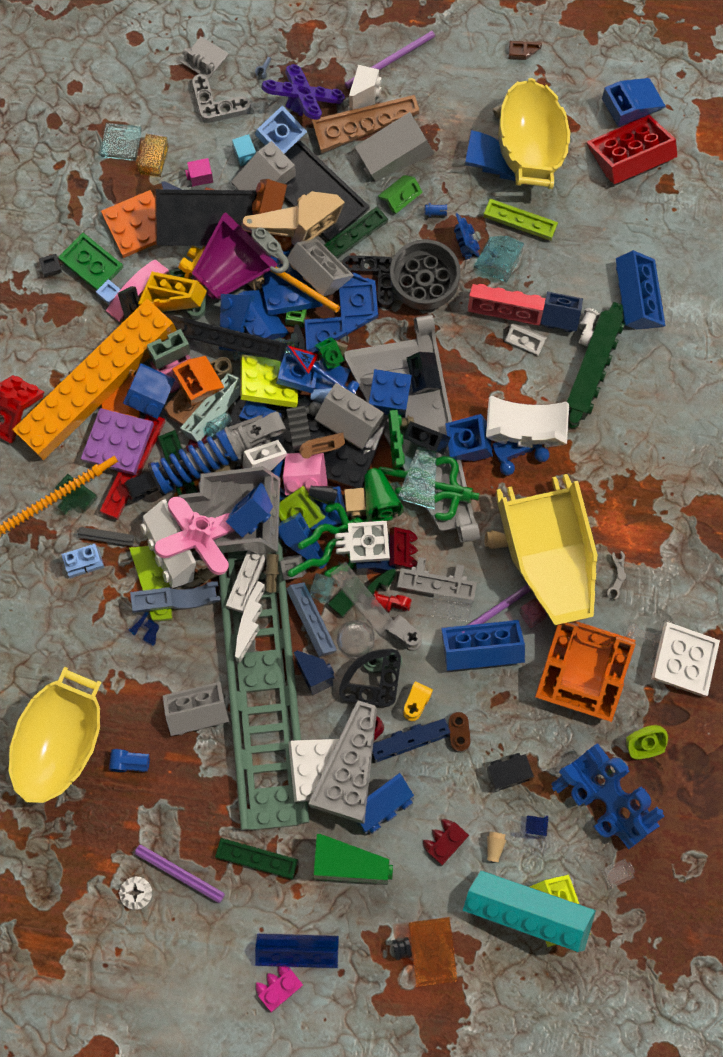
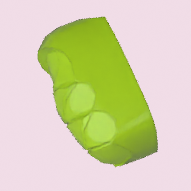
[626,725,668,759]

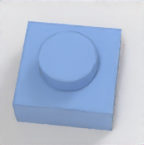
[96,279,121,305]

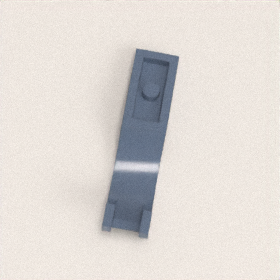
[130,581,220,613]

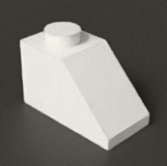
[242,440,287,471]

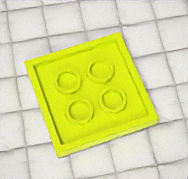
[241,354,298,408]

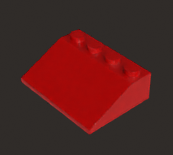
[587,115,678,184]

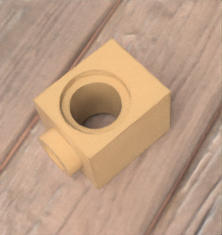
[344,488,366,519]

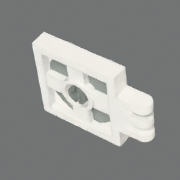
[335,521,390,563]

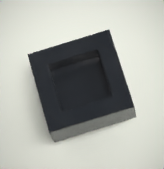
[39,254,62,277]

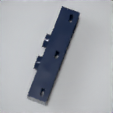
[372,718,450,763]

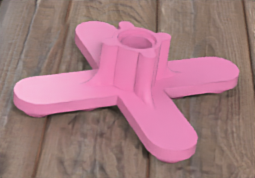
[154,497,235,575]

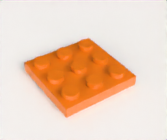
[101,190,156,258]

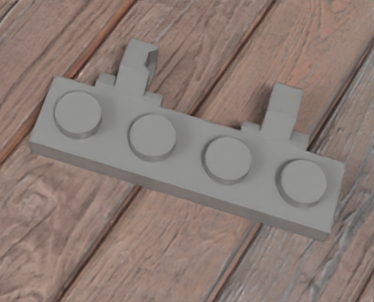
[397,557,477,602]

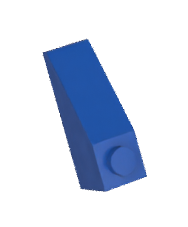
[278,512,329,569]

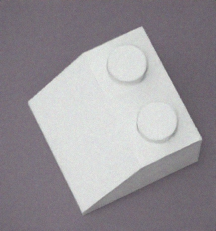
[349,65,382,110]

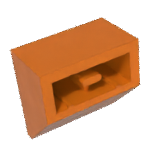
[172,356,224,406]

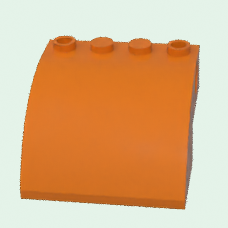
[535,621,636,722]

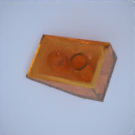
[408,917,458,987]

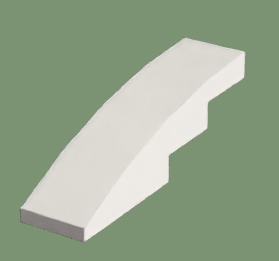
[235,581,266,663]

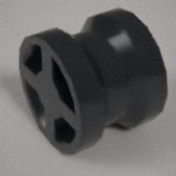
[392,937,412,961]

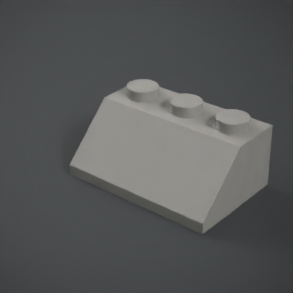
[287,239,354,296]
[315,383,384,450]
[163,682,229,736]

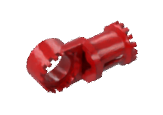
[371,591,412,613]

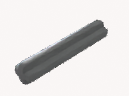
[78,527,134,546]

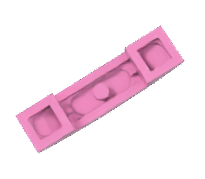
[106,260,169,322]

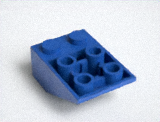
[602,78,666,127]

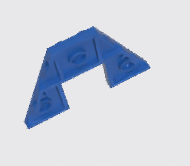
[301,273,378,353]

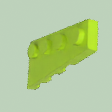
[129,546,173,622]

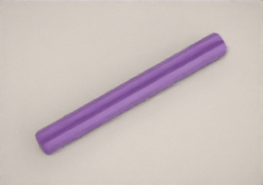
[135,845,225,903]

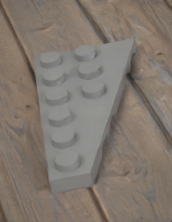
[308,701,377,824]

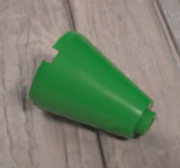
[364,468,404,522]

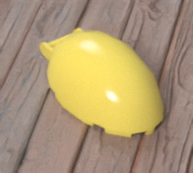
[498,78,570,189]
[9,667,101,803]

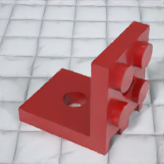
[0,375,44,444]

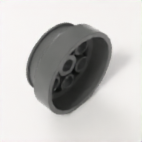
[390,239,460,311]

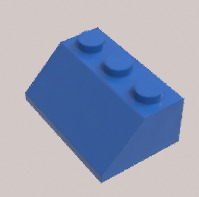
[237,290,289,340]
[357,773,414,835]

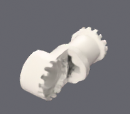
[578,308,600,347]

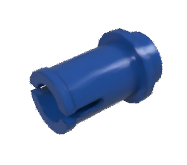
[424,203,447,217]

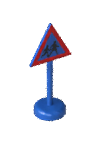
[287,346,359,394]

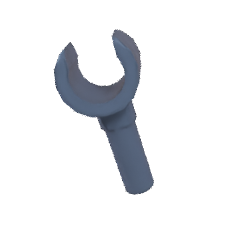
[255,57,271,78]

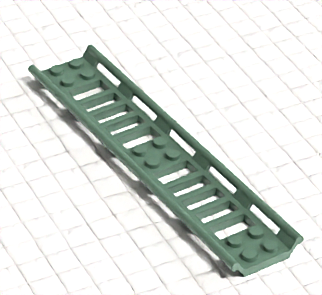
[219,521,309,831]

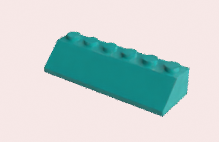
[463,870,596,952]

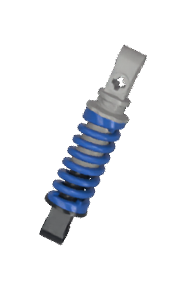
[124,412,286,502]

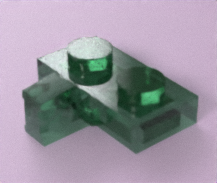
[55,474,98,515]

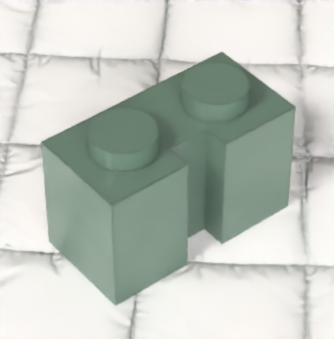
[147,329,190,369]

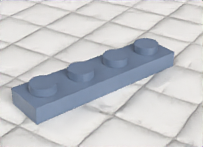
[286,583,337,657]

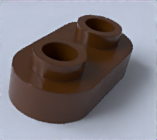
[448,712,471,753]

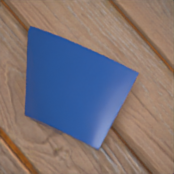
[465,130,516,181]

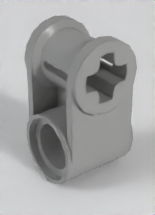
[385,615,422,651]

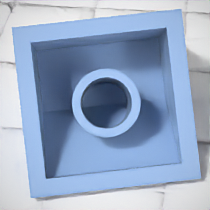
[255,105,307,154]

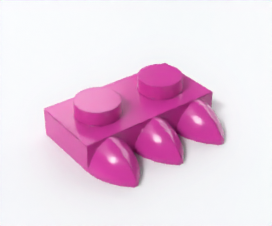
[256,964,304,1013]

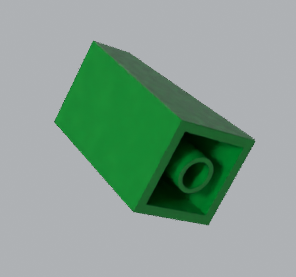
[314,834,393,885]

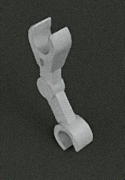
[606,551,626,601]

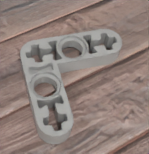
[192,74,251,123]

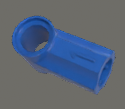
[109,749,150,772]

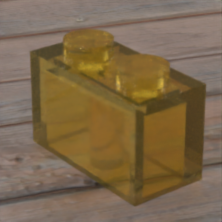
[136,133,169,177]

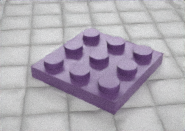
[81,408,154,475]

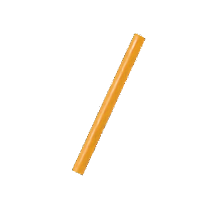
[270,267,340,313]

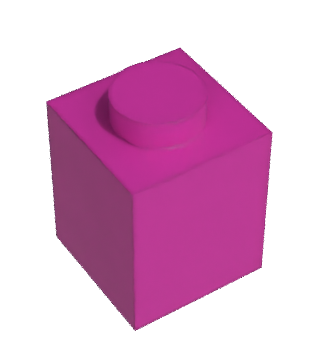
[185,158,213,187]

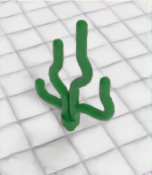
[378,456,480,521]
[287,503,368,578]

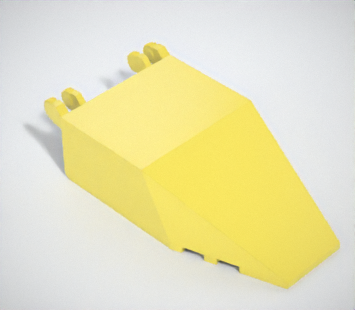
[496,474,598,626]

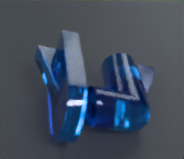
[128,611,159,646]

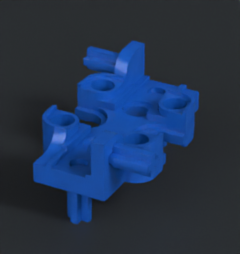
[551,743,664,849]

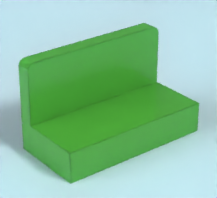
[378,175,423,214]

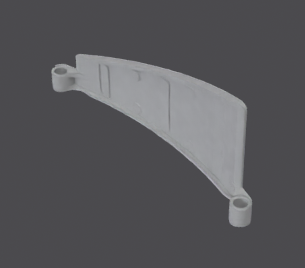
[344,315,480,543]

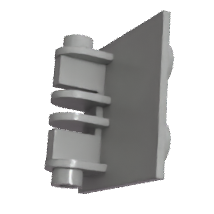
[180,37,229,79]

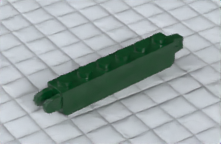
[567,302,625,429]

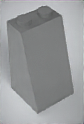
[355,112,435,181]

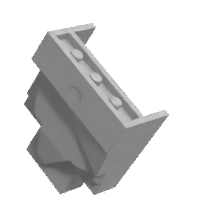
[177,466,280,554]

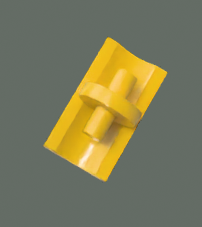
[178,246,205,279]

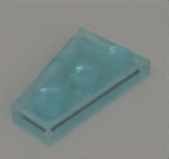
[398,447,437,510]

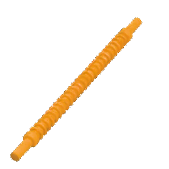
[0,455,118,537]

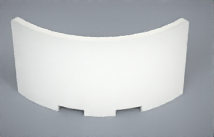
[486,396,569,448]

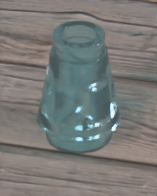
[205,413,232,439]

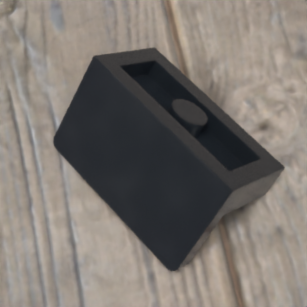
[406,352,442,394]

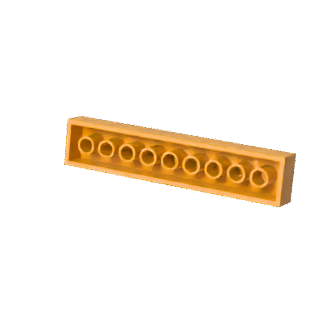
[12,299,177,461]

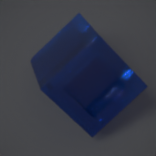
[524,815,549,839]

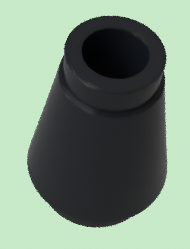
[308,485,338,505]

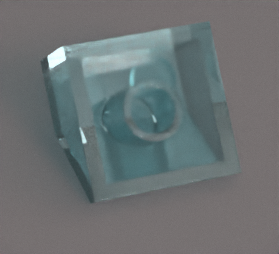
[474,236,524,283]

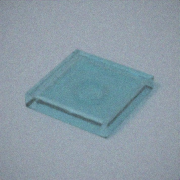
[101,123,142,161]

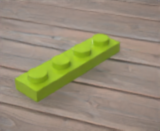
[483,199,558,241]

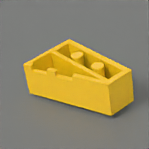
[138,271,207,312]

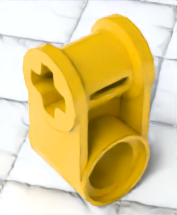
[403,681,433,722]

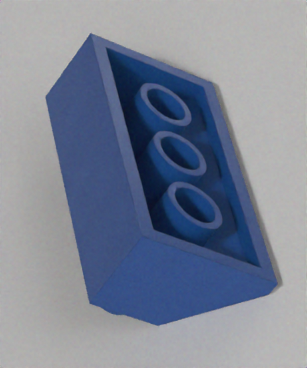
[615,250,666,330]
[441,620,525,671]

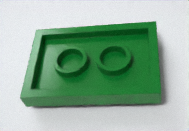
[58,233,124,291]

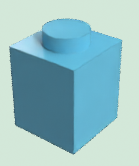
[232,134,256,166]

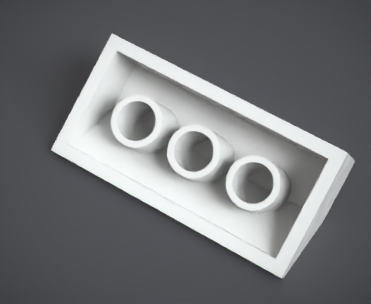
[140,499,196,588]

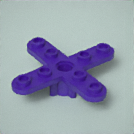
[261,64,345,120]

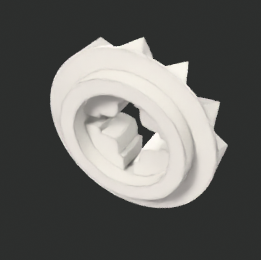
[119,876,152,910]

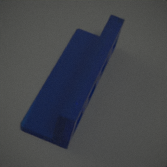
[255,933,339,968]

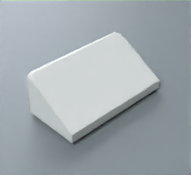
[505,323,547,356]

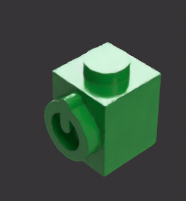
[314,337,344,369]

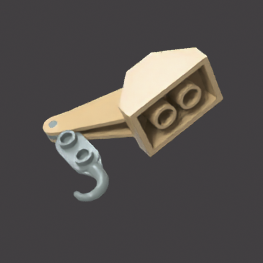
[241,191,345,273]

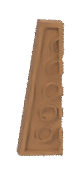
[312,95,419,153]

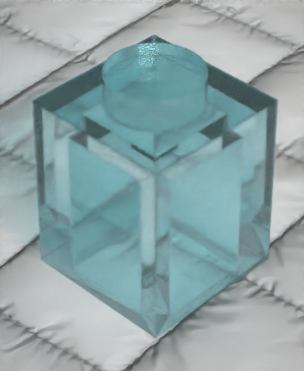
[310,573,335,603]

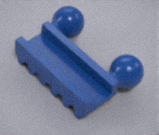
[492,441,550,476]

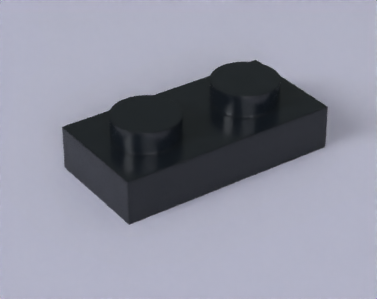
[118,286,139,320]

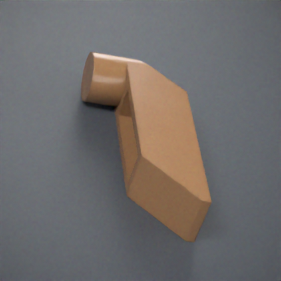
[299,433,345,458]

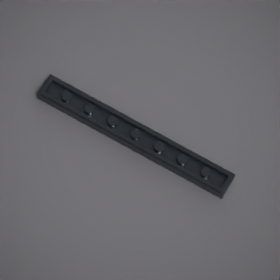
[163,313,287,362]

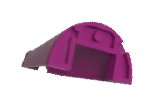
[192,212,278,300]

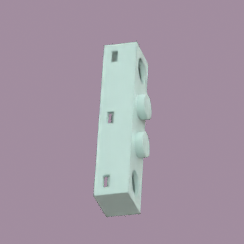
[180,373,241,442]

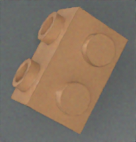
[164,388,208,426]

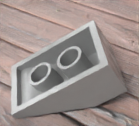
[231,141,296,190]

